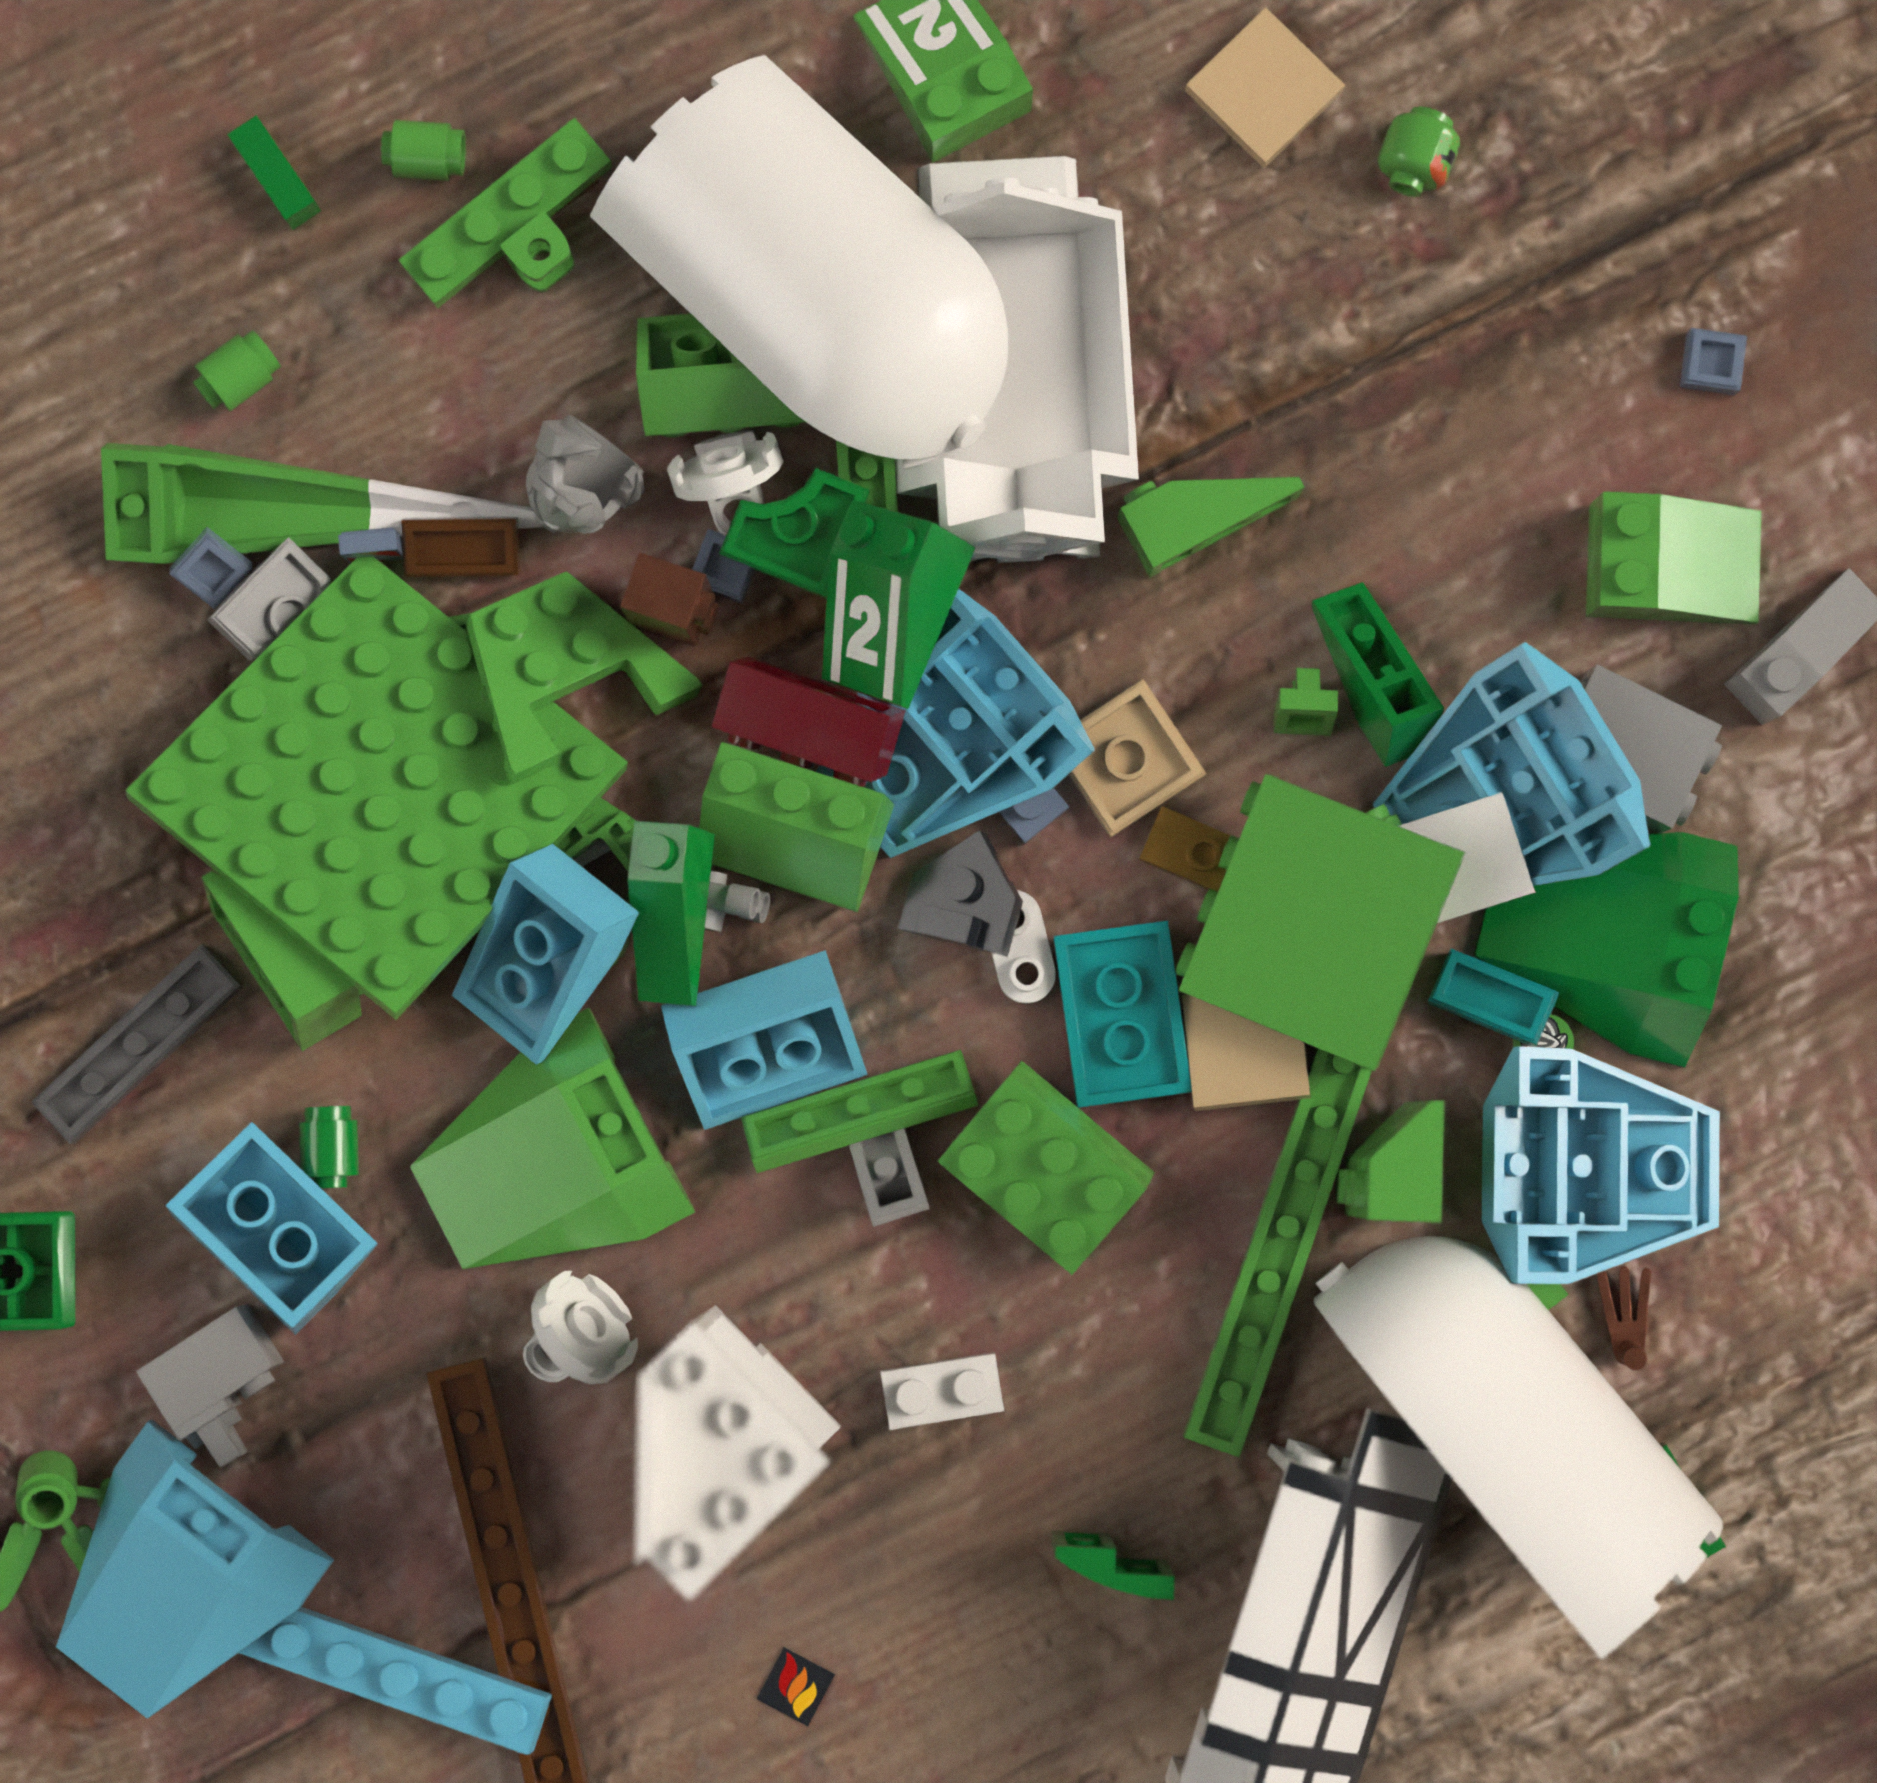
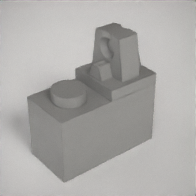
[136,1304,284,1467]

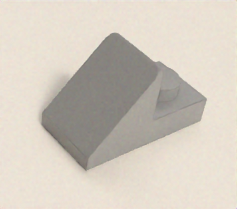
[849,1128,929,1227]

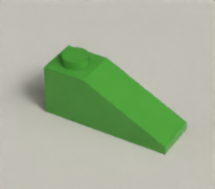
[1117,477,1305,578]

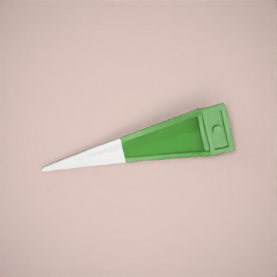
[101,443,543,564]

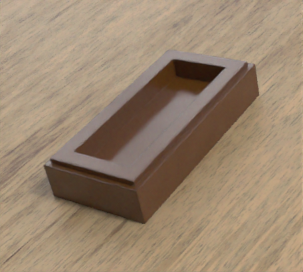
[401,516,520,577]

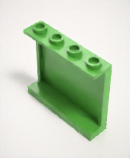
[1175,774,1466,1071]

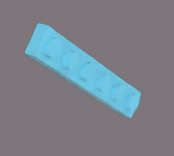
[239,1607,552,1755]

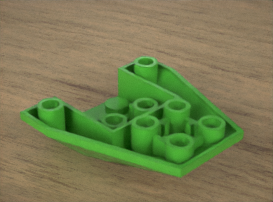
[410,1008,696,1269]

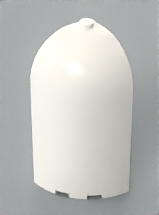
[590,55,1008,460]
[1314,1236,1723,1659]

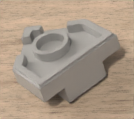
[207,537,330,660]

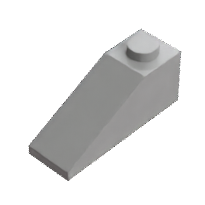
[1724,568,1877,725]

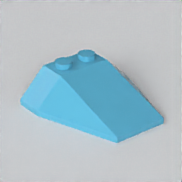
[816,589,1095,858]
[1373,642,1650,886]
[1482,1047,1720,1284]

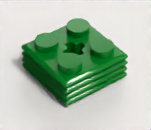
[0,1211,75,1331]

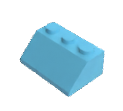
[661,950,868,1130]
[165,1122,378,1335]

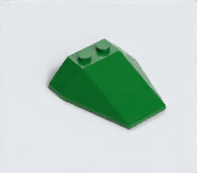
[1473,832,1739,1068]

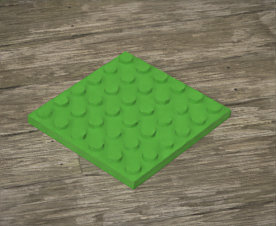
[125,557,628,1020]

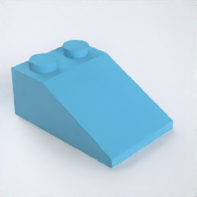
[452,844,639,1065]

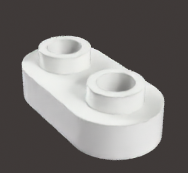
[991,890,1056,1004]

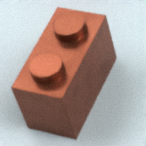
[620,552,719,647]

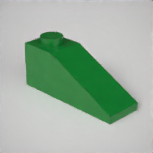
[1311,582,1444,767]
[628,821,715,1006]

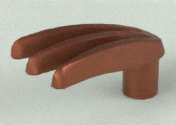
[1597,1266,1652,1370]

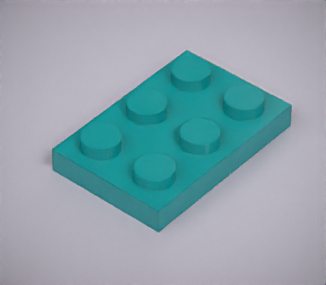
[1053,920,1192,1108]

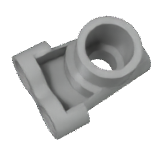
[705,871,770,932]

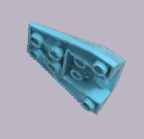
[56,1420,334,1718]

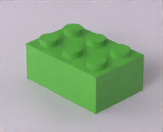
[937,1061,1155,1275]

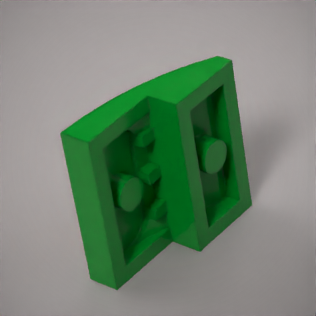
[1051,1531,1175,1601]

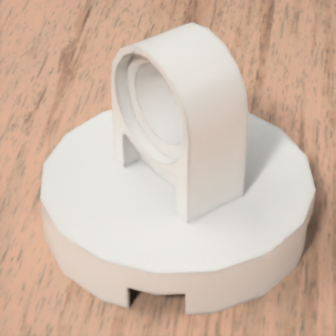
[667,430,783,537]
[523,1271,638,1384]

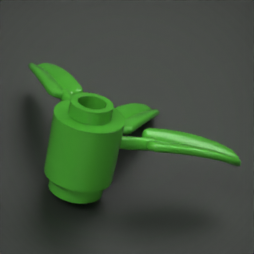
[0,1450,111,1612]

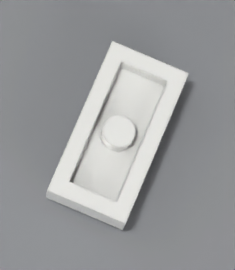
[880,1352,1004,1430]

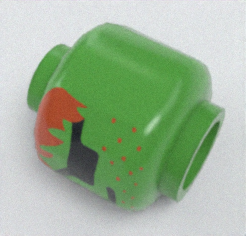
[1378,106,1460,197]

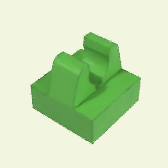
[1274,668,1338,736]

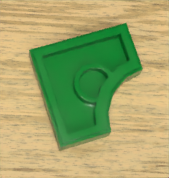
[719,468,870,599]

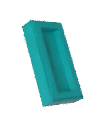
[1428,949,1559,1047]

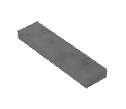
[31,944,244,1144]

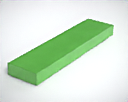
[741,1050,978,1173]

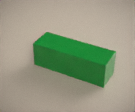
[227,115,322,230]

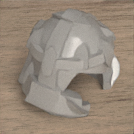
[526,415,644,534]

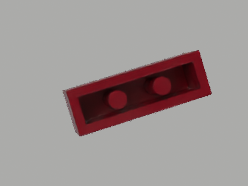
[712,656,906,787]

